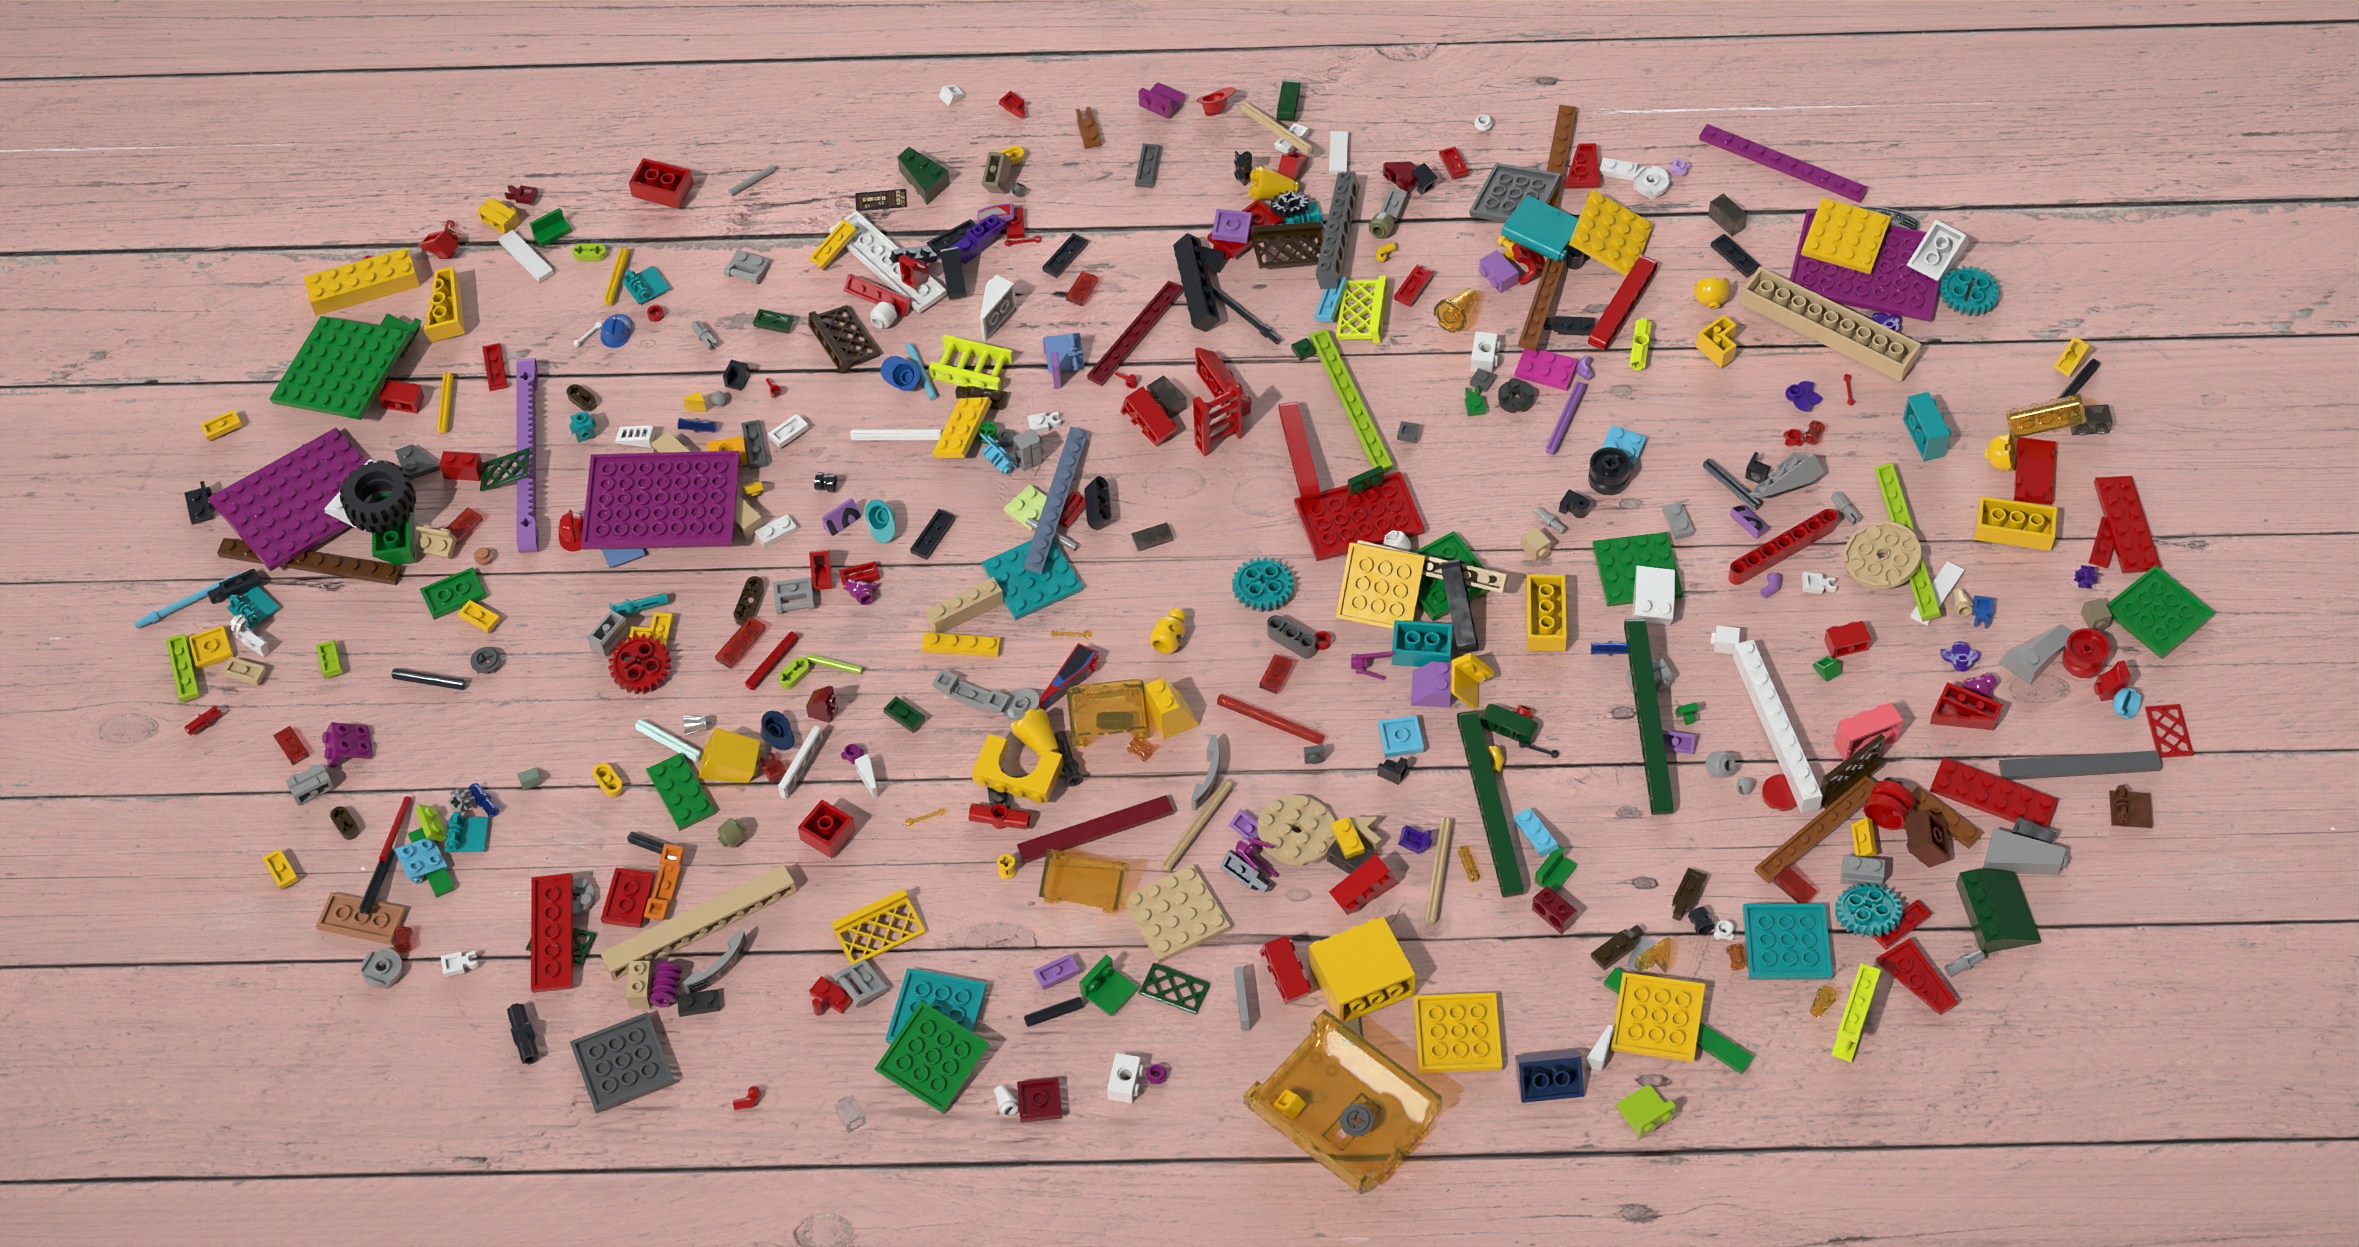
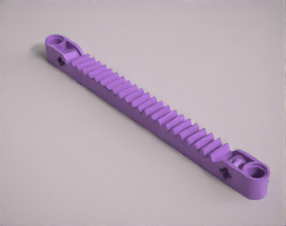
[516,358,539,553]

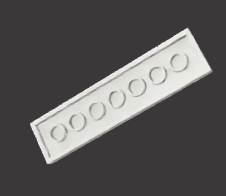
[829,211,947,313]

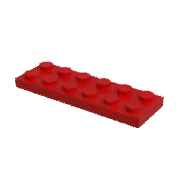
[2094,476,2161,573]
[1929,757,2058,827]
[531,873,573,993]

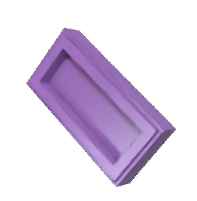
[1051,352,1062,389]

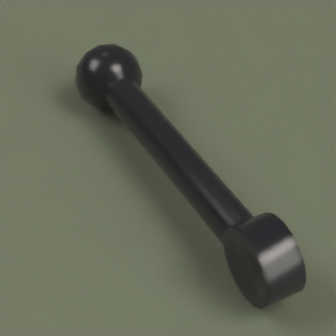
[1519,741,1559,758]

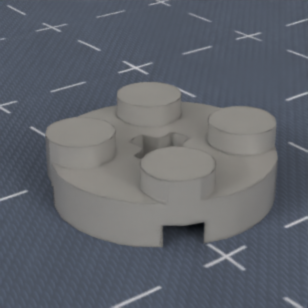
[573,877,595,917]
[361,948,404,989]

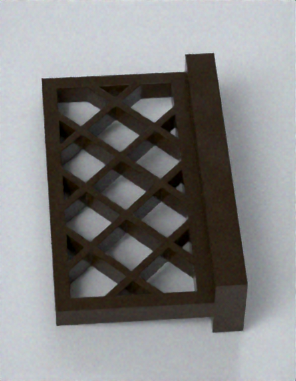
[1249,221,1323,269]
[808,305,880,373]
[1820,734,1885,809]

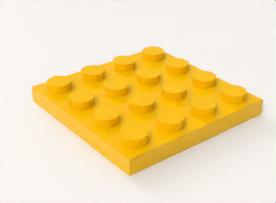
[1569,189,1653,277]
[1801,197,1891,274]
[1336,543,1426,629]
[1611,972,1705,1063]
[1413,992,1503,1073]

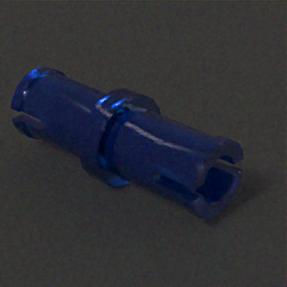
[678,418,716,433]
[1591,641,1628,656]
[468,783,499,817]

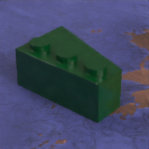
[897,147,950,205]

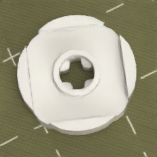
[1633,166,1669,199]

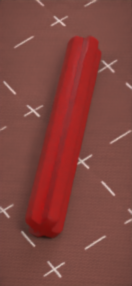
[745,631,798,690]

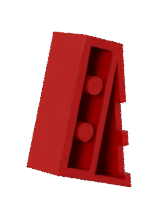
[1120,386,1177,447]
[1930,682,2003,730]
[1329,854,1399,915]
[1259,935,1311,1004]

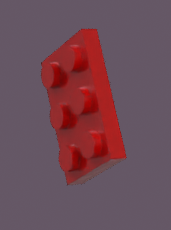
[601,867,655,928]

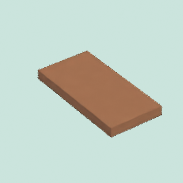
[316,892,407,945]

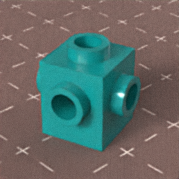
[569,410,597,443]

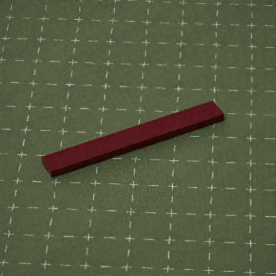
[1087,280,1184,386]
[1017,795,1174,864]

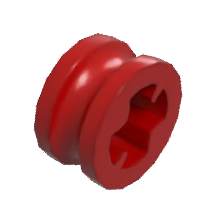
[647,305,664,322]
[1314,631,1331,650]

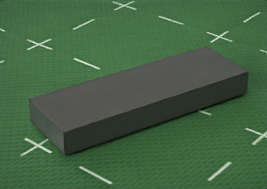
[1135,143,1160,188]
[741,420,769,470]

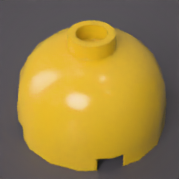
[1693,277,1730,309]
[1984,433,2016,471]

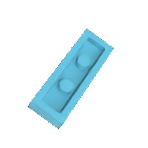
[1314,277,1348,322]
[1513,808,1559,858]

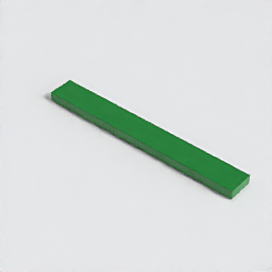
[1604,967,1754,1075]

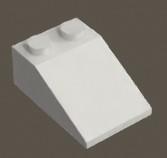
[1907,219,1970,282]
[980,275,1016,342]
[1631,566,1675,626]

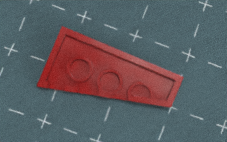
[1875,938,1958,1015]

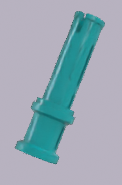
[609,592,669,616]

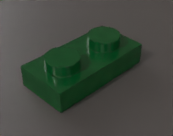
[753,309,794,334]
[1348,465,1384,496]
[883,696,926,733]

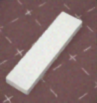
[498,230,554,283]
[1910,561,1965,626]
[778,725,823,799]

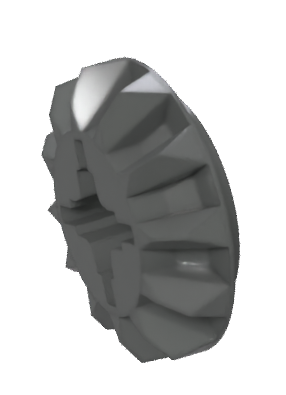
[470,647,502,675]
[1340,1104,1374,1138]

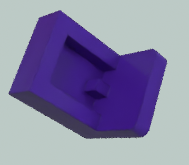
[1398,825,1432,854]

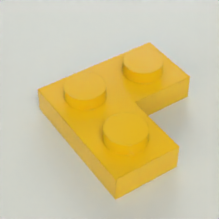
[629,612,674,649]

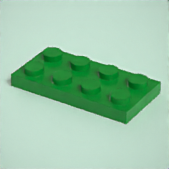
[646,752,715,831]

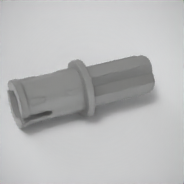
[691,320,719,351]
[1831,491,1862,525]
[1945,950,1985,977]

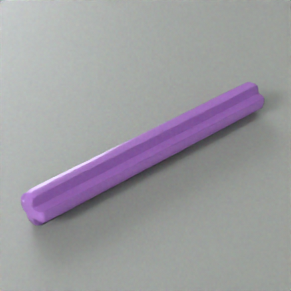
[1546,382,1585,454]

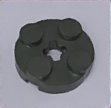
[1498,378,1535,413]

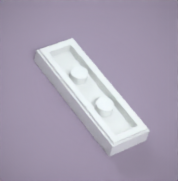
[1329,131,1348,175]

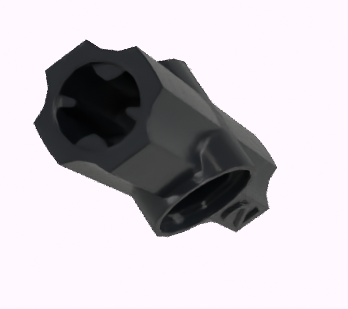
[507,1003,539,1065]

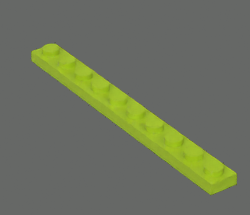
[1310,329,1393,472]
[1874,462,1941,622]

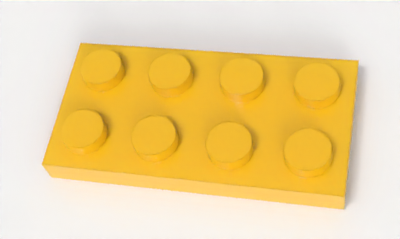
[932,397,992,459]

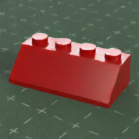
[1195,347,1252,417]

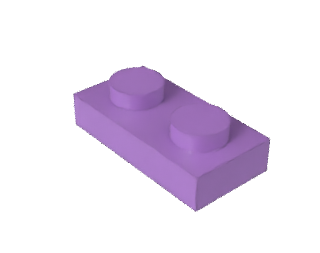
[1034,954,1080,990]

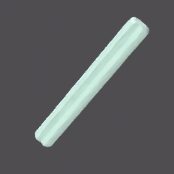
[635,719,702,762]

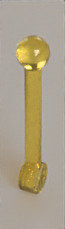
[1051,630,1091,639]
[905,808,945,827]

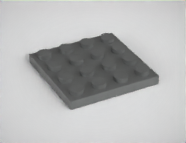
[1469,163,1562,223]
[570,1012,675,1113]

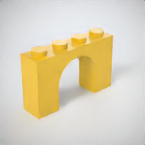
[972,734,1064,804]

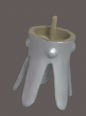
[682,715,712,735]

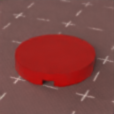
[1762,774,1798,812]

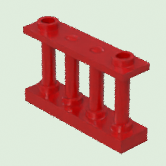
[1193,380,1243,457]

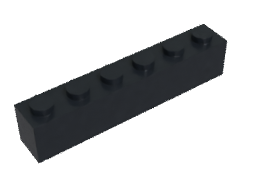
[1173,233,1220,332]

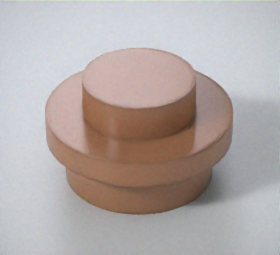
[474,547,493,566]

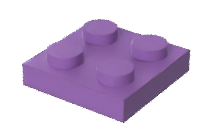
[1212,209,1252,243]

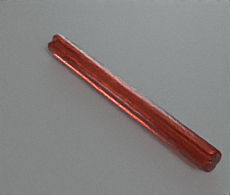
[1217,694,1325,745]

